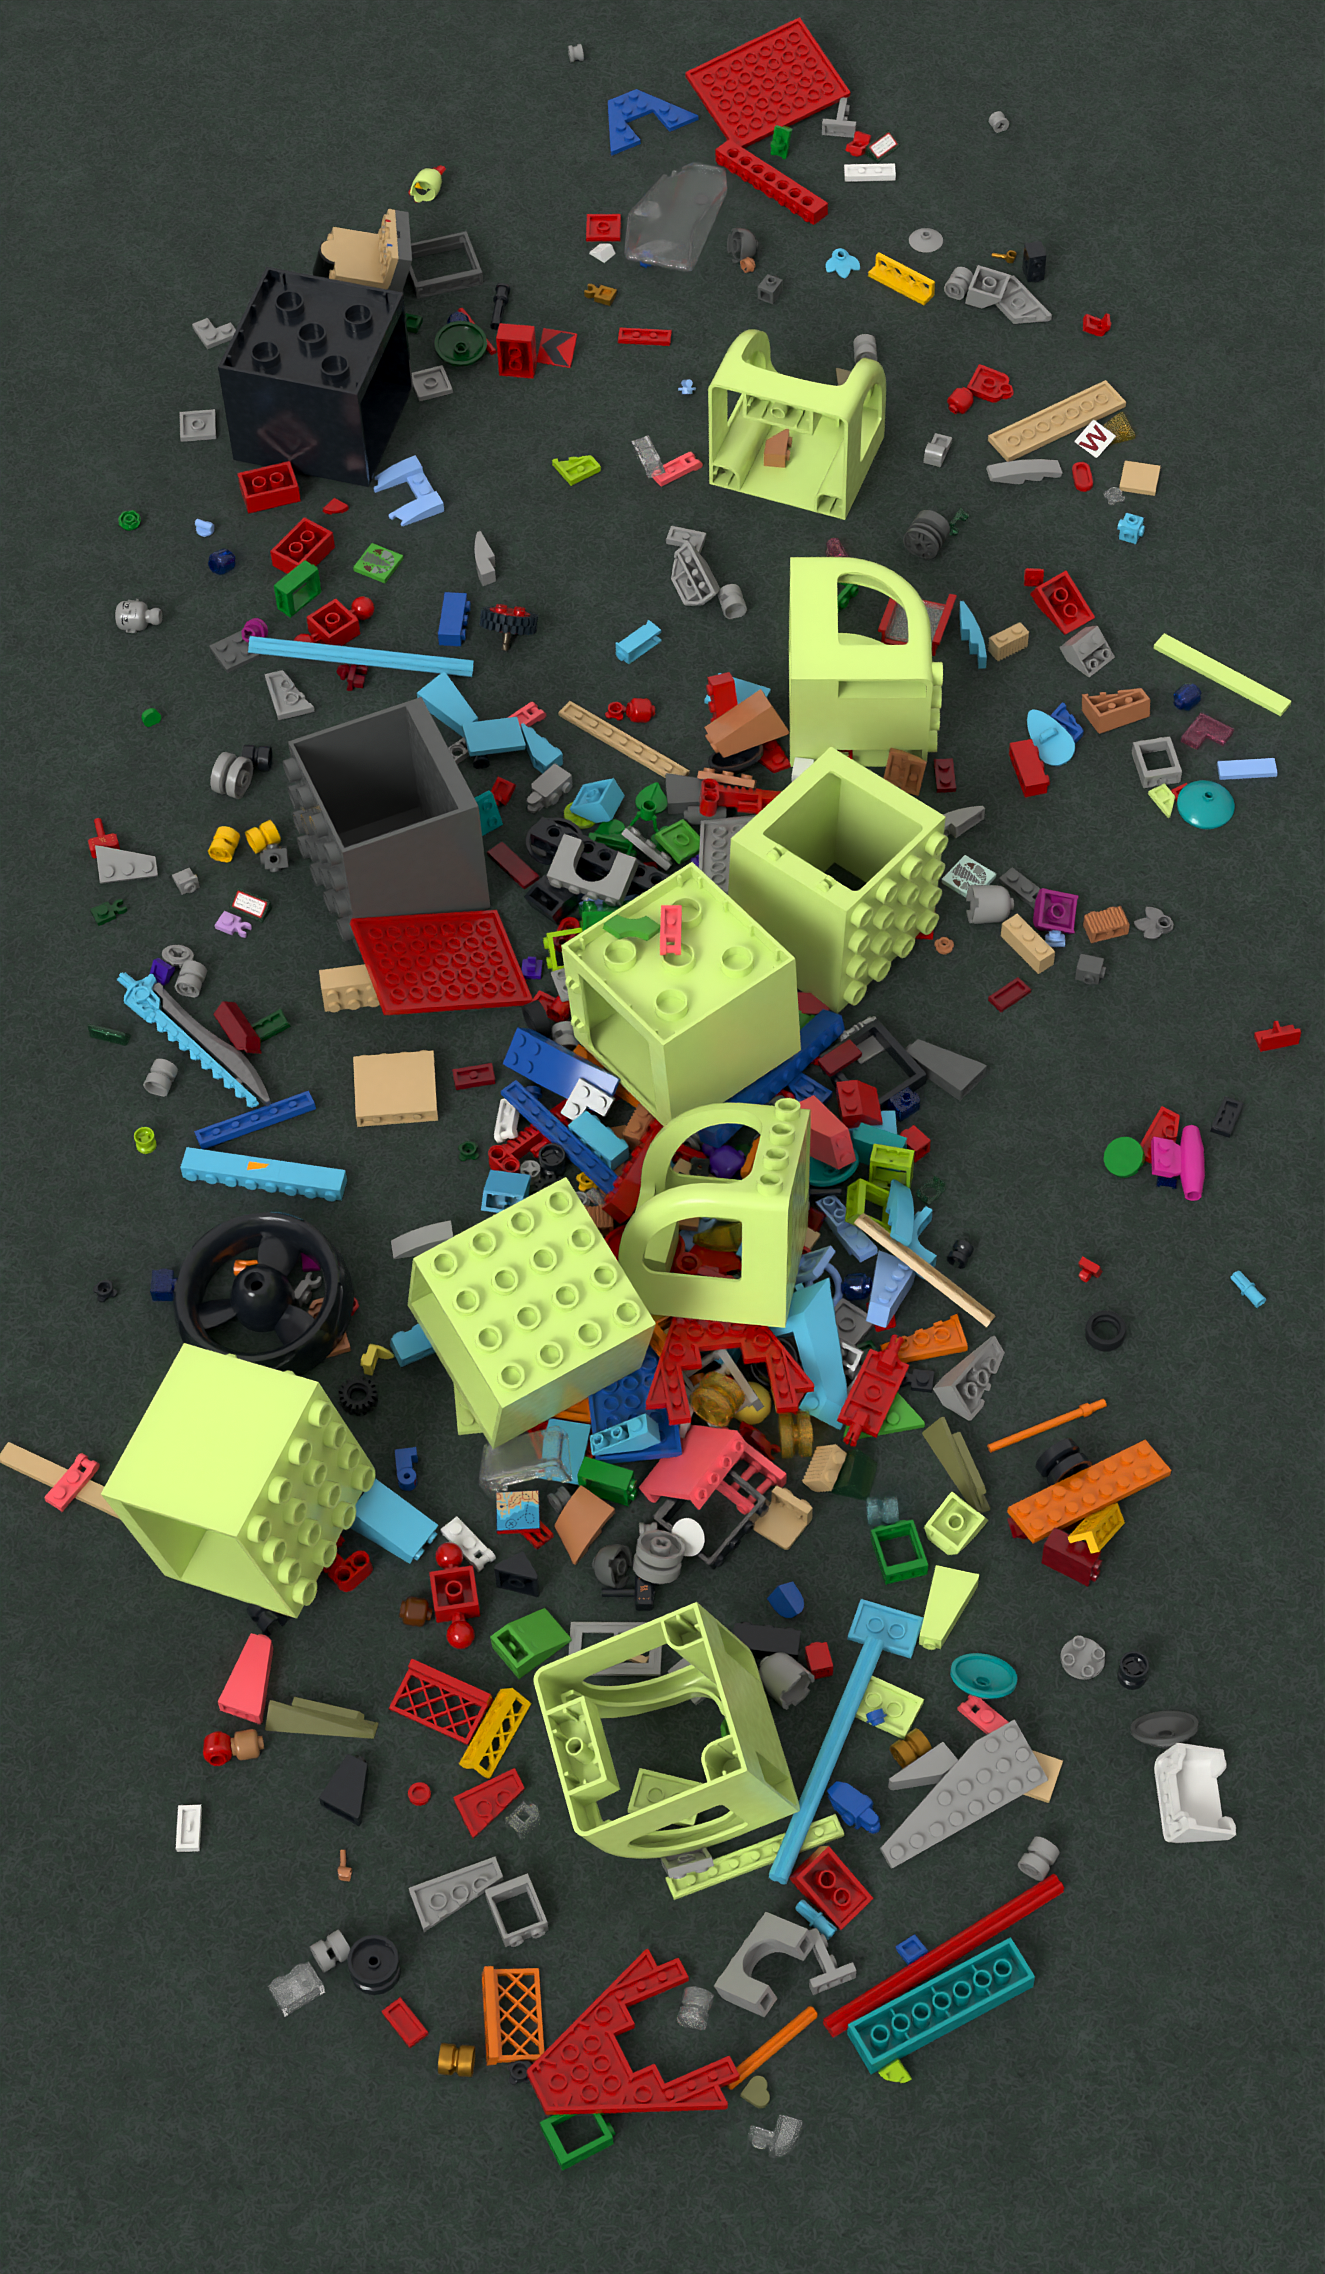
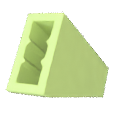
[919,1565,979,1650]

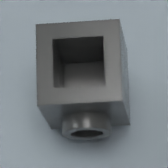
[758,274,783,304]
[1075,954,1106,985]

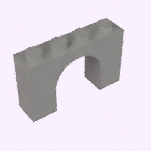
[547,834,639,907]
[714,1912,816,2017]

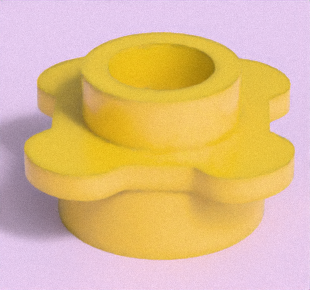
[576,1172,598,1192]

